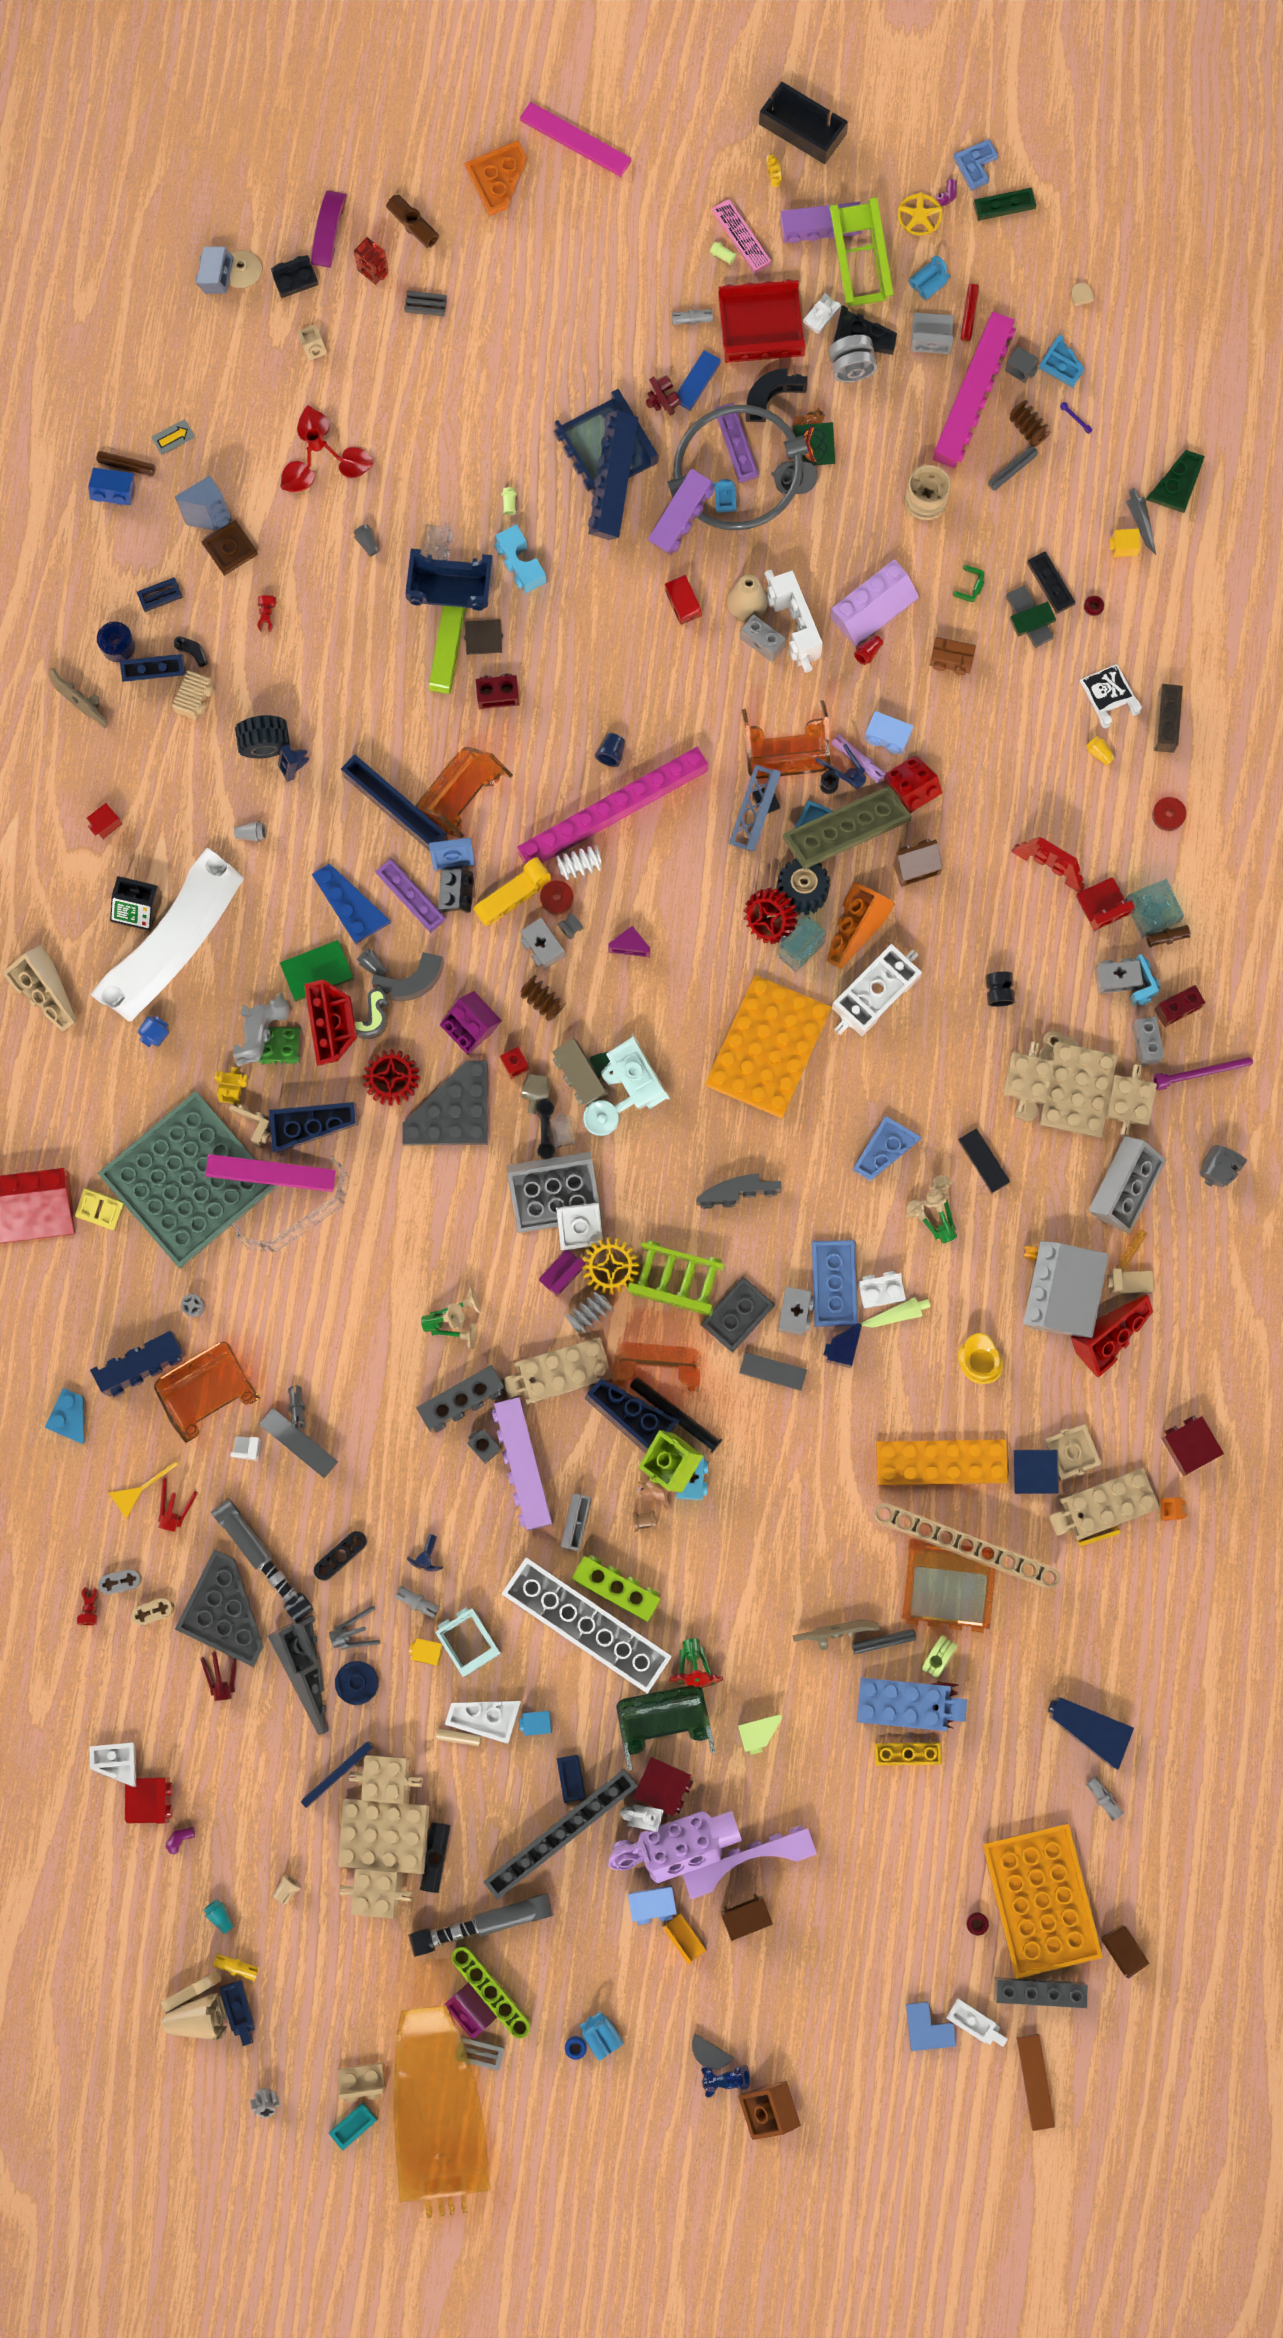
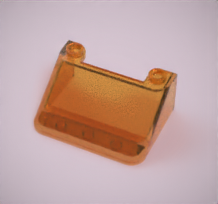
[154,1342,260,1443]

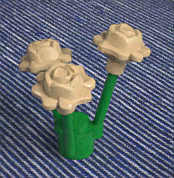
[905,1175,957,1243]

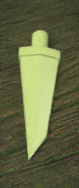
[858,1297,930,1328]

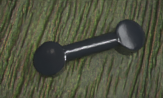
[536,1100,555,1159]

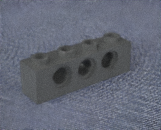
[416,1365,505,1433]
[994,1977,1088,2008]

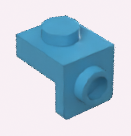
[714,479,737,513]

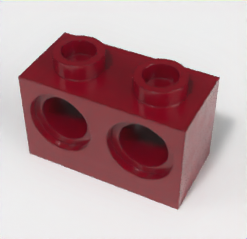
[475,673,520,709]
[1154,985,1206,1028]

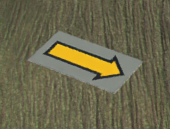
[151,419,195,455]

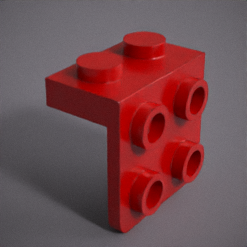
[884,756,943,813]
[125,1777,173,1824]

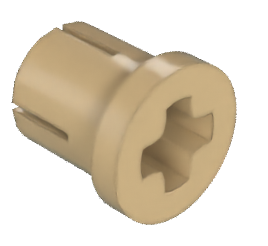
[272,1874,302,1905]

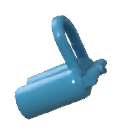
[908,255,951,300]
[580,2011,624,2061]

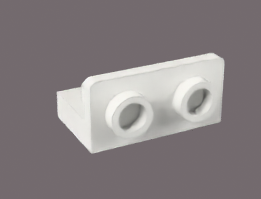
[858,1271,906,1309]

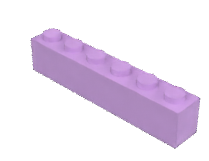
[492,1397,553,1531]

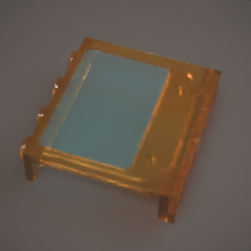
[901,1539,996,1633]

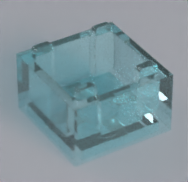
[1125,879,1184,938]
[778,916,827,973]

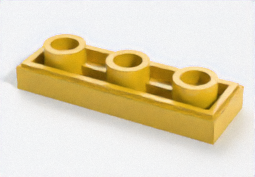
[874,1742,941,1766]

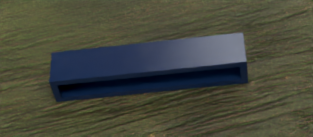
[588,410,638,540]
[341,754,448,851]

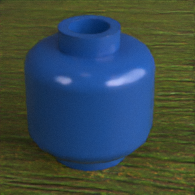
[137,1015,169,1047]

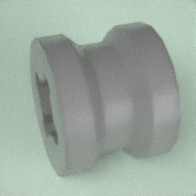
[181,1294,205,1317]

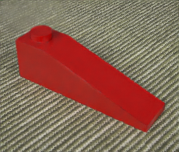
[1071,1294,1153,1378]

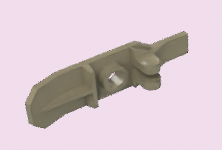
[49,668,108,728]
[792,1620,880,1650]

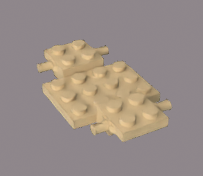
[1003,1042,1157,1138]
[338,1755,430,1919]

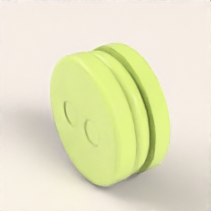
[922,1635,958,1679]

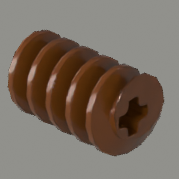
[1009,400,1051,447]
[521,975,566,1021]

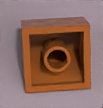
[738,2081,801,2140]

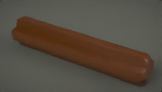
[96,451,156,476]

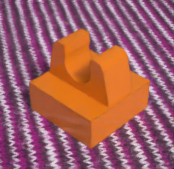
[1160,1497,1187,1521]

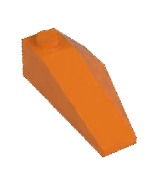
[826,882,895,969]

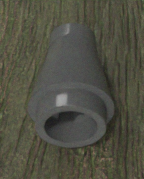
[353,524,380,557]
[357,948,388,976]

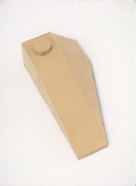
[2,945,77,1031]

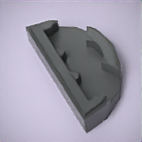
[692,2034,734,2069]

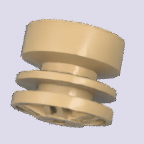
[905,465,951,520]

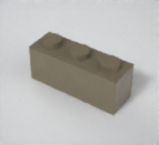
[552,1038,610,1107]

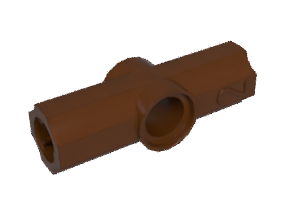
[386,194,439,248]

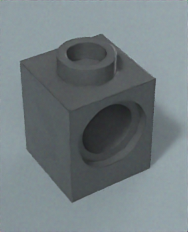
[1005,346,1038,383]
[467,1429,501,1464]

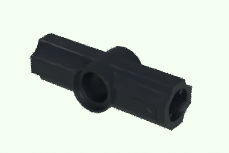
[420,1822,451,1893]

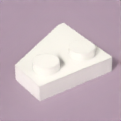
[90,1742,136,1787]

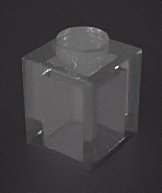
[550,1114,576,1148]

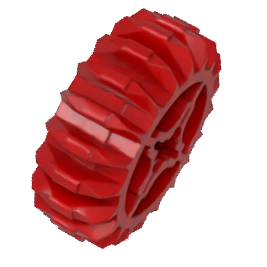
[743,887,799,945]
[363,1049,420,1106]

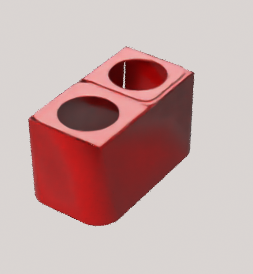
[664,575,702,625]

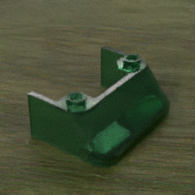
[616,1685,715,1770]

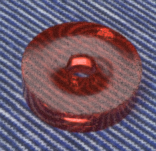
[1152,797,1187,831]
[540,880,574,915]

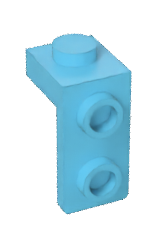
[1130,954,1160,1006]

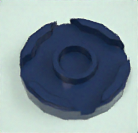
[335,1661,379,1705]

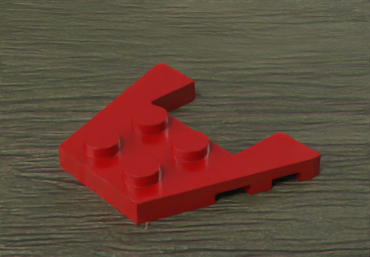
[1011,837,1085,892]

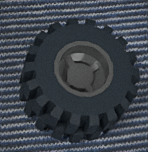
[235,715,290,759]

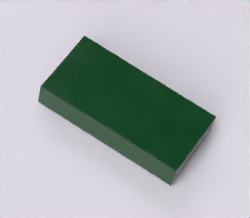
[1010,601,1056,637]

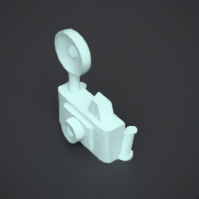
[583,1034,670,1136]

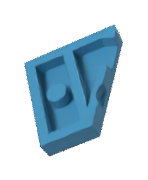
[1039,334,1085,388]
[45,1388,85,1445]

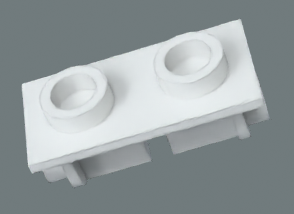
[620,1804,663,1832]

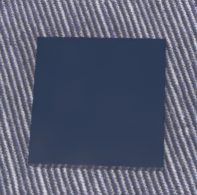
[1014,1450,1059,1494]

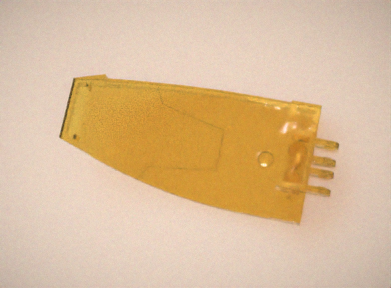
[394,2005,491,2218]

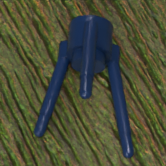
[816,744,866,789]

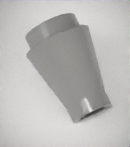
[234,821,266,842]

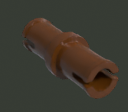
[1146,925,1191,948]

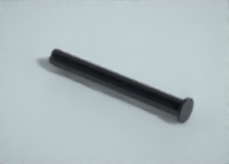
[630,1377,723,1453]

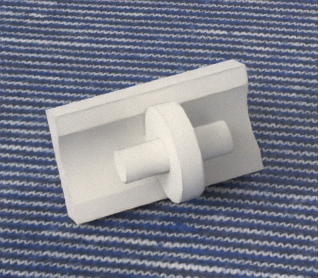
[803,293,841,334]

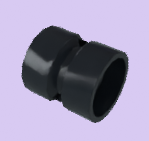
[985,971,1015,1007]

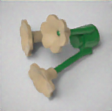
[421,1288,481,1349]

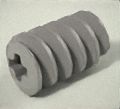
[566,1292,614,1336]

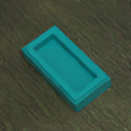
[329,2102,378,2151]

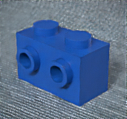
[88,468,135,505]

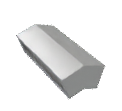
[561,1494,591,1551]

